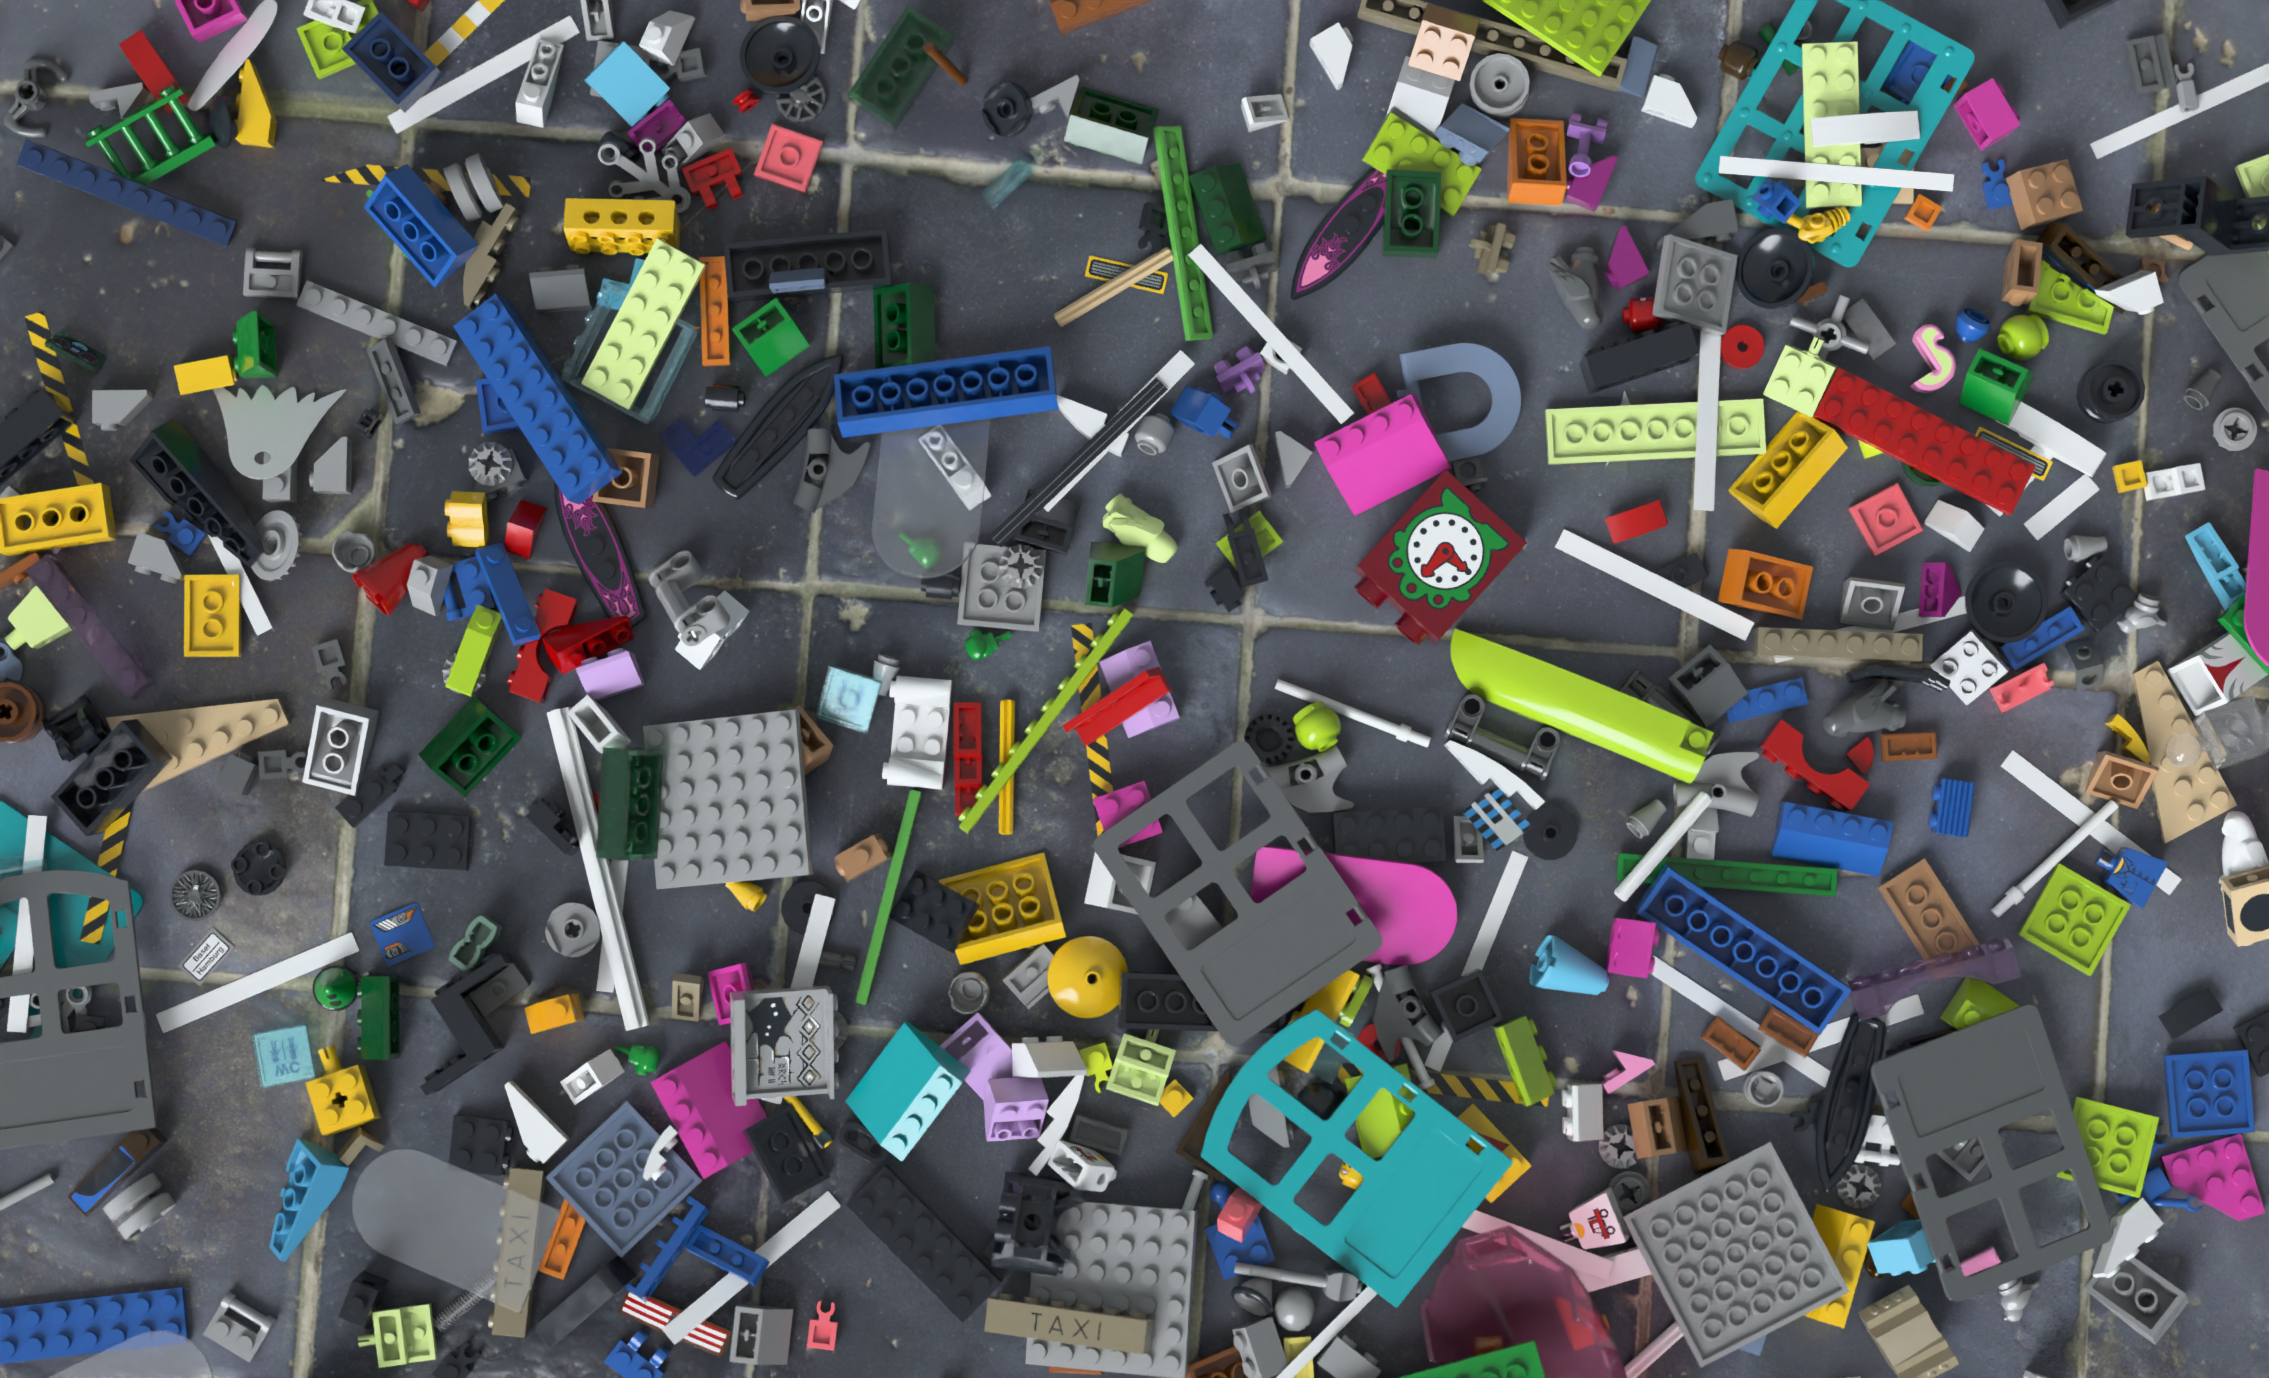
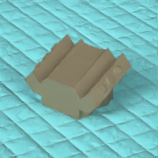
[1858,1285,1959,1378]

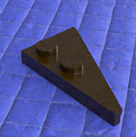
[1175,1070,1232,1180]

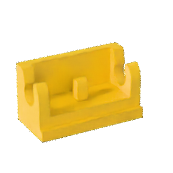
[174,354,237,395]

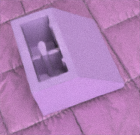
[576,648,645,702]
[983,1077,1049,1142]

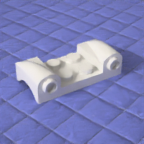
[882,676,953,790]

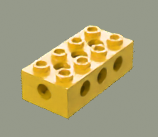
[563,198,681,256]
[0,483,117,556]

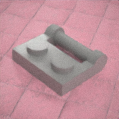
[243,248,303,299]
[203,1292,276,1362]

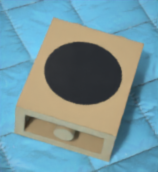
[2221,865,2269,947]

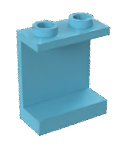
[583,41,670,127]

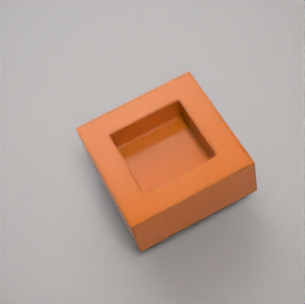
[1904,194,1943,232]

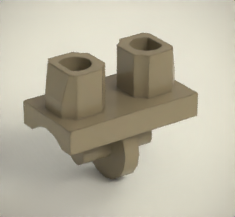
[1469,223,1516,274]

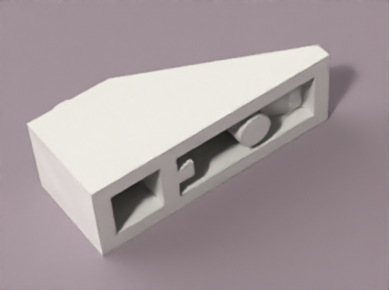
[505,1081,571,1164]

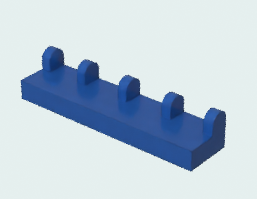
[624,1196,710,1303]

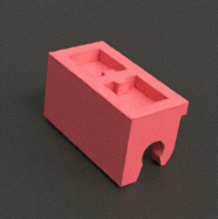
[1989,663,2054,713]

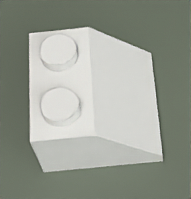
[1084,852,1156,914]
[1012,1036,1087,1077]

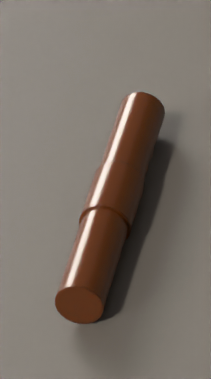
[924,42,968,86]

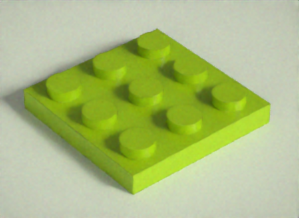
[2017,863,2131,976]
[2057,1097,2159,1198]

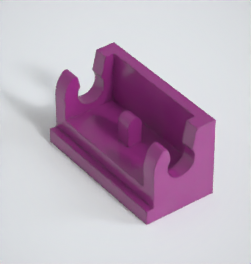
[627,99,687,154]

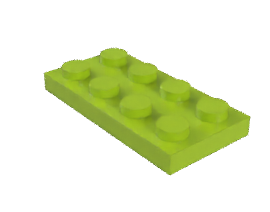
[1361,112,1482,216]

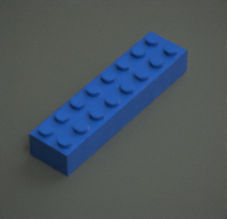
[453,294,622,505]
[834,346,1059,438]
[1634,863,1851,1035]

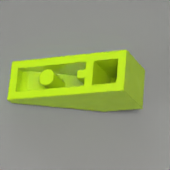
[445,605,503,697]

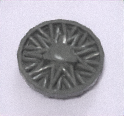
[169,870,221,921]

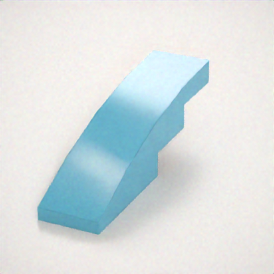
[2185,522,2246,610]

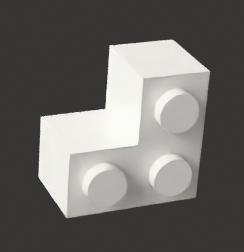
[675,591,750,670]

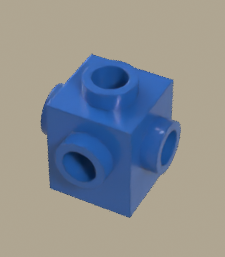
[1751,177,1802,224]

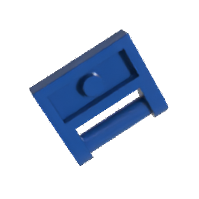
[444,556,496,622]

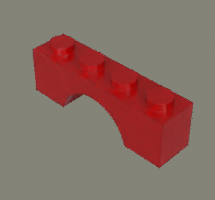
[507,588,580,704]
[1758,719,1870,812]

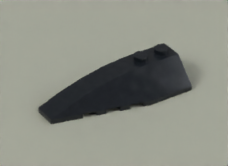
[130,418,265,568]

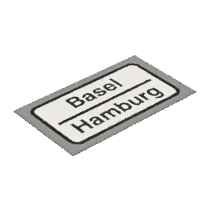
[178,928,235,986]

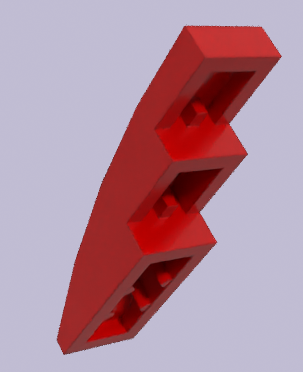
[954,702,983,817]

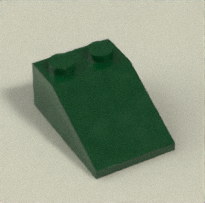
[1382,170,1441,258]

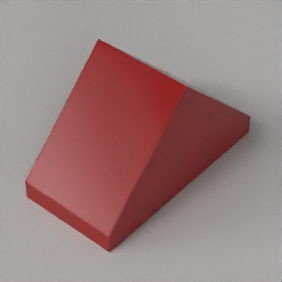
[504,499,547,559]

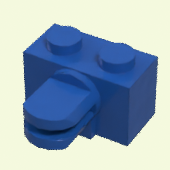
[1169,386,1239,439]

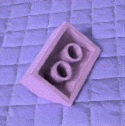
[1099,641,1180,738]

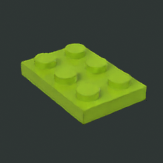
[296,0,379,80]

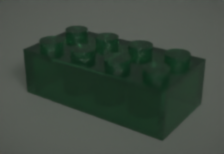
[847,5,954,131]
[596,747,664,861]

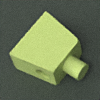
[4,585,76,650]

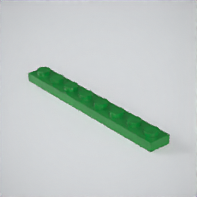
[1616,853,1838,897]

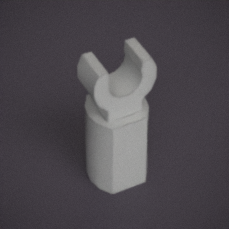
[2173,63,2199,112]

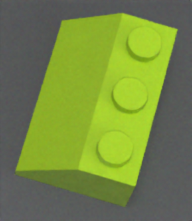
[1940,972,2019,1030]
[1493,1015,1557,1106]
[1345,1064,1415,1158]

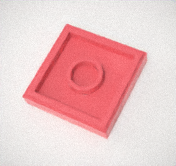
[754,124,824,193]
[1849,483,1924,556]

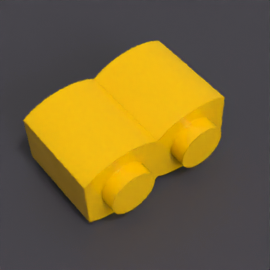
[445,491,489,547]

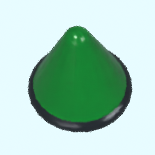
[313,965,358,1011]

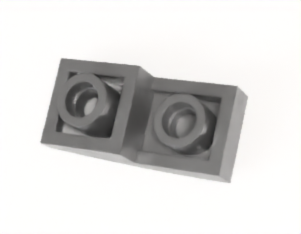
[1843,298,1897,361]

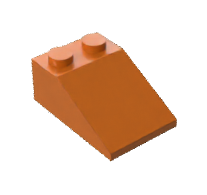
[1507,118,1567,206]
[1717,549,1813,620]

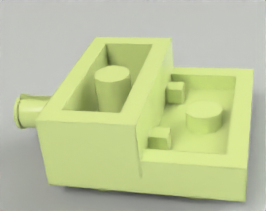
[1763,336,1838,417]
[1106,1029,1176,1106]
[358,1303,438,1368]

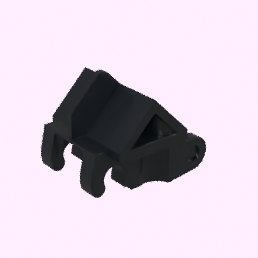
[42,694,110,762]

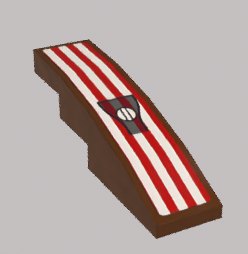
[619,1291,733,1357]

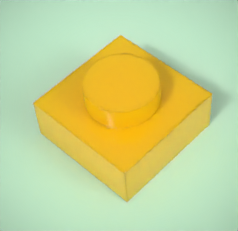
[2112,460,2147,493]
[1159,1079,1194,1117]

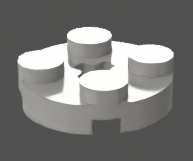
[545,902,601,957]

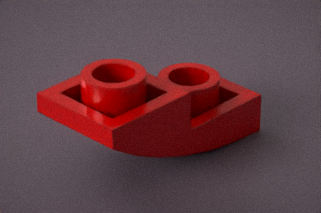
[1605,499,1669,544]

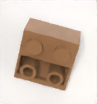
[792,705,834,775]
[1627,1096,1688,1159]

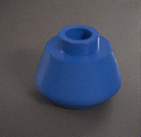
[1955,308,1991,343]

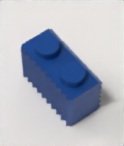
[1928,778,1975,838]

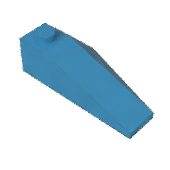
[269,1138,349,1262]

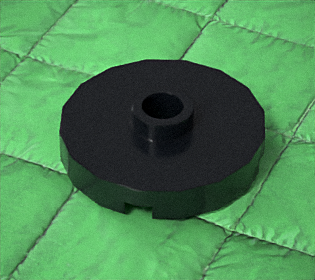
[982,82,1032,136]
[1522,806,1577,860]
[781,881,836,935]

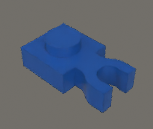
[1981,159,2013,210]
[154,510,208,557]

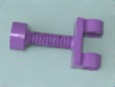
[1566,112,1608,177]

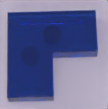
[659,418,736,478]

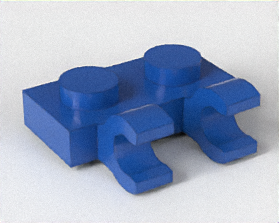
[604,1328,670,1378]

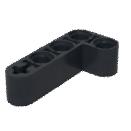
[533,1255,636,1349]

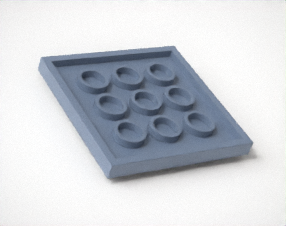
[545,1101,702,1258]

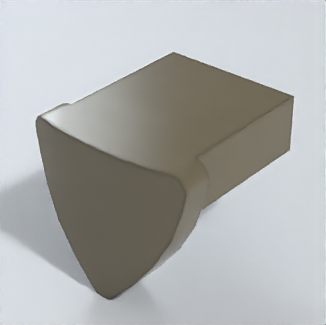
[338,1126,385,1166]

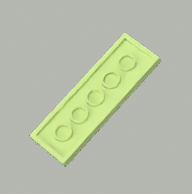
[1802,42,1862,208]
[581,239,707,410]

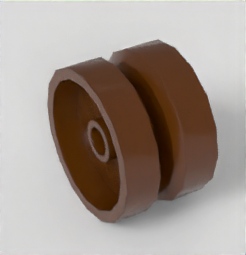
[0,682,47,744]

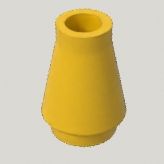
[725,881,767,912]

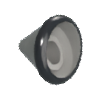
[1231,1276,1273,1317]

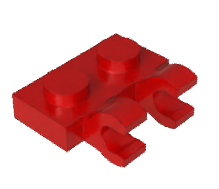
[681,148,743,210]

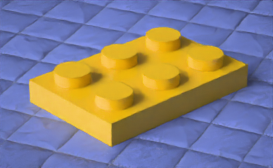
[184,575,241,657]

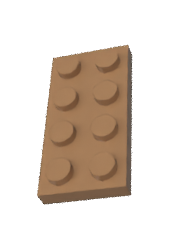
[1877,858,1984,980]

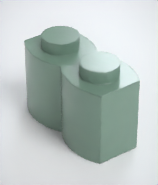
[449,915,502,971]

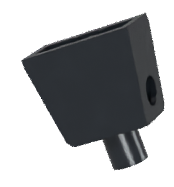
[339,1270,389,1330]

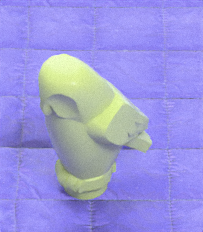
[1102,493,1178,563]

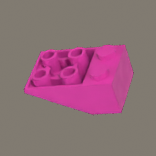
[1605,918,1659,978]

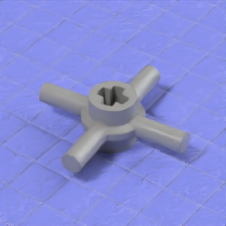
[1790,295,1870,360]

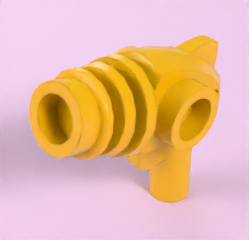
[1786,206,1850,244]

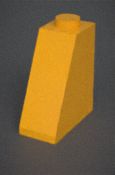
[524,993,585,1034]

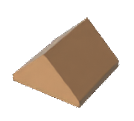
[2085,751,2159,809]

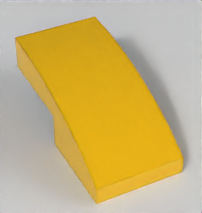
[2104,714,2151,764]

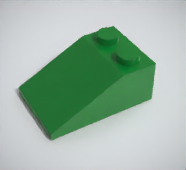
[233,311,277,379]

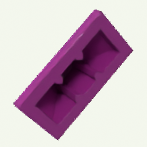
[1918,562,1962,618]

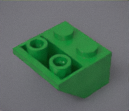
[732,298,810,377]
[1959,348,2033,426]

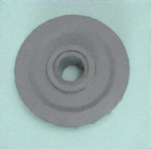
[252,510,303,581]

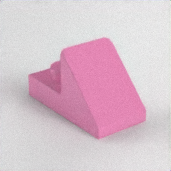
[1601,1050,1655,1094]

